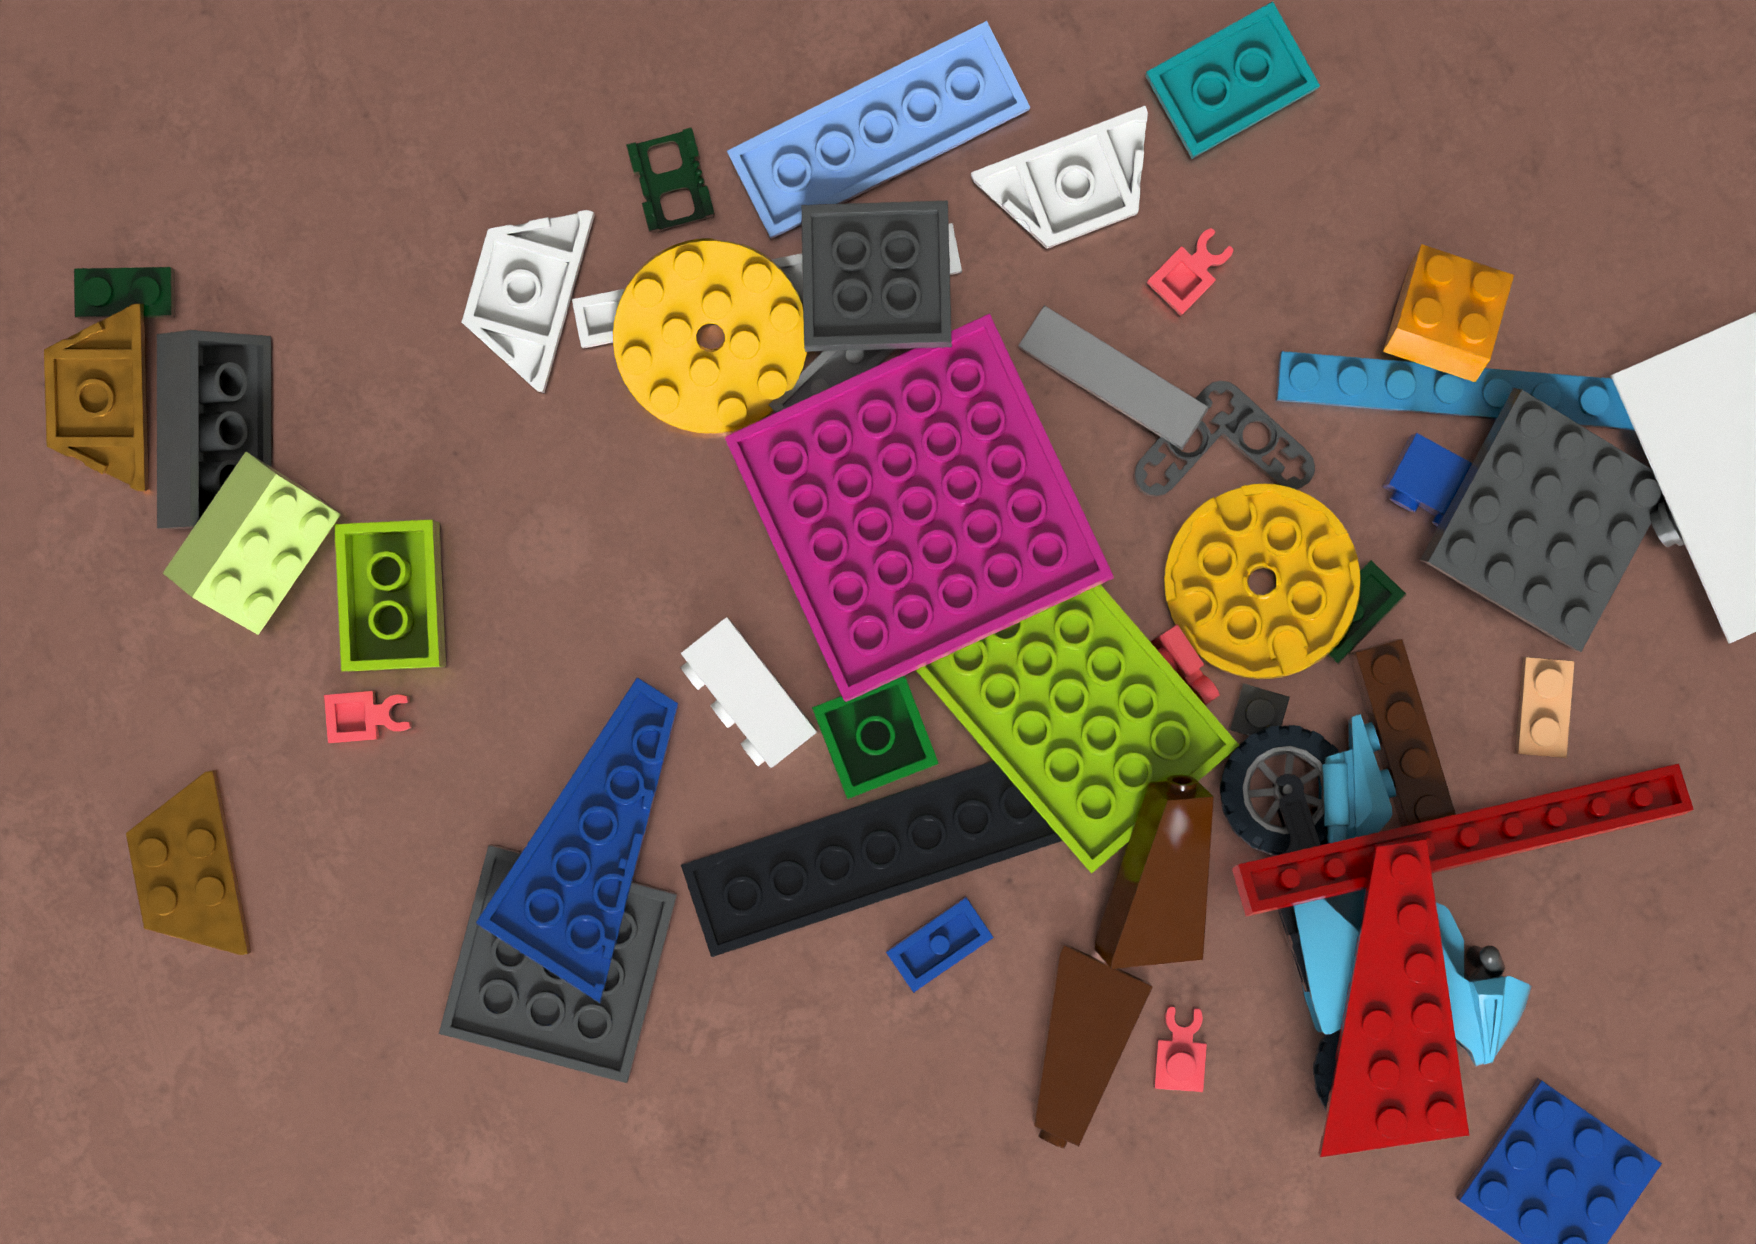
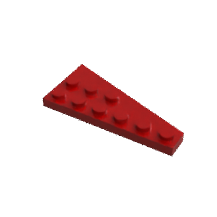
[1318,837,1469,1157]

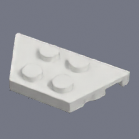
[971,106,1148,249]
[462,210,595,393]

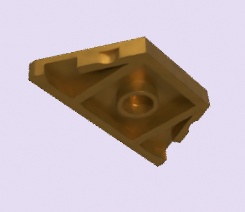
[44,303,149,491]
[126,770,251,955]

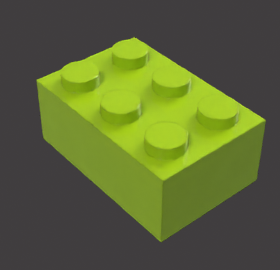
[334,519,446,672]

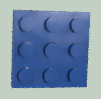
[1457,1079,1662,1244]

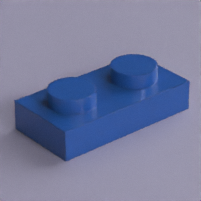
[886,897,994,993]

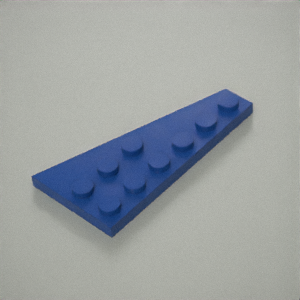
[476,678,678,1003]

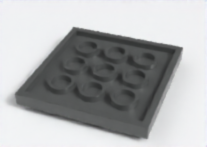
[1420,388,1665,652]
[439,844,677,1083]

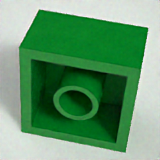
[812,675,939,799]

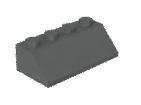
[157,330,271,530]

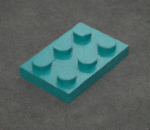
[1145,1,1320,159]

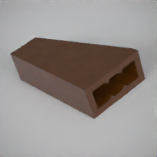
[1094,775,1214,969]
[1032,942,1153,1149]

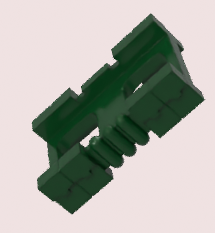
[626,127,715,233]

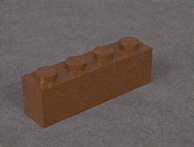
[1348,639,1456,827]

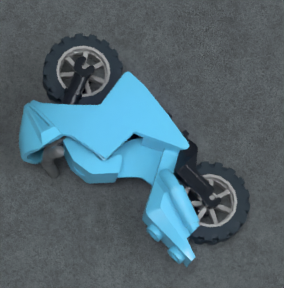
[1220,714,1532,1112]

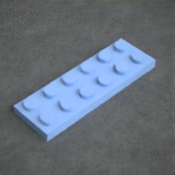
[727,21,1030,239]

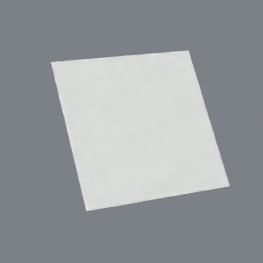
[1611,312,1756,643]

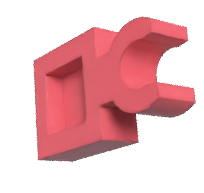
[1146,228,1234,316]
[1150,624,1220,705]
[324,691,412,743]
[1153,1005,1207,1092]

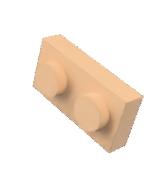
[1515,657,1574,758]

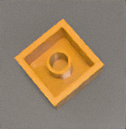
[1383,244,1514,382]

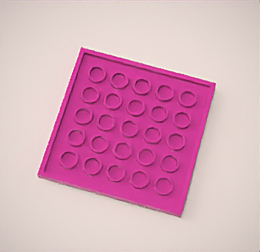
[724,313,1114,702]

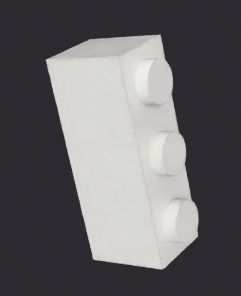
[680,617,818,768]

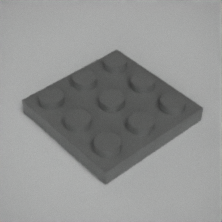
[801,200,952,352]

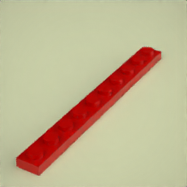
[1232,764,1694,917]

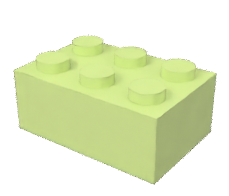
[163,452,341,635]

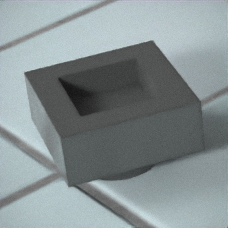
[1228,683,1290,736]

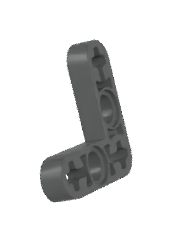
[1133,380,1315,497]

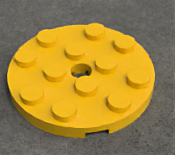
[613,238,807,433]
[1164,484,1361,679]

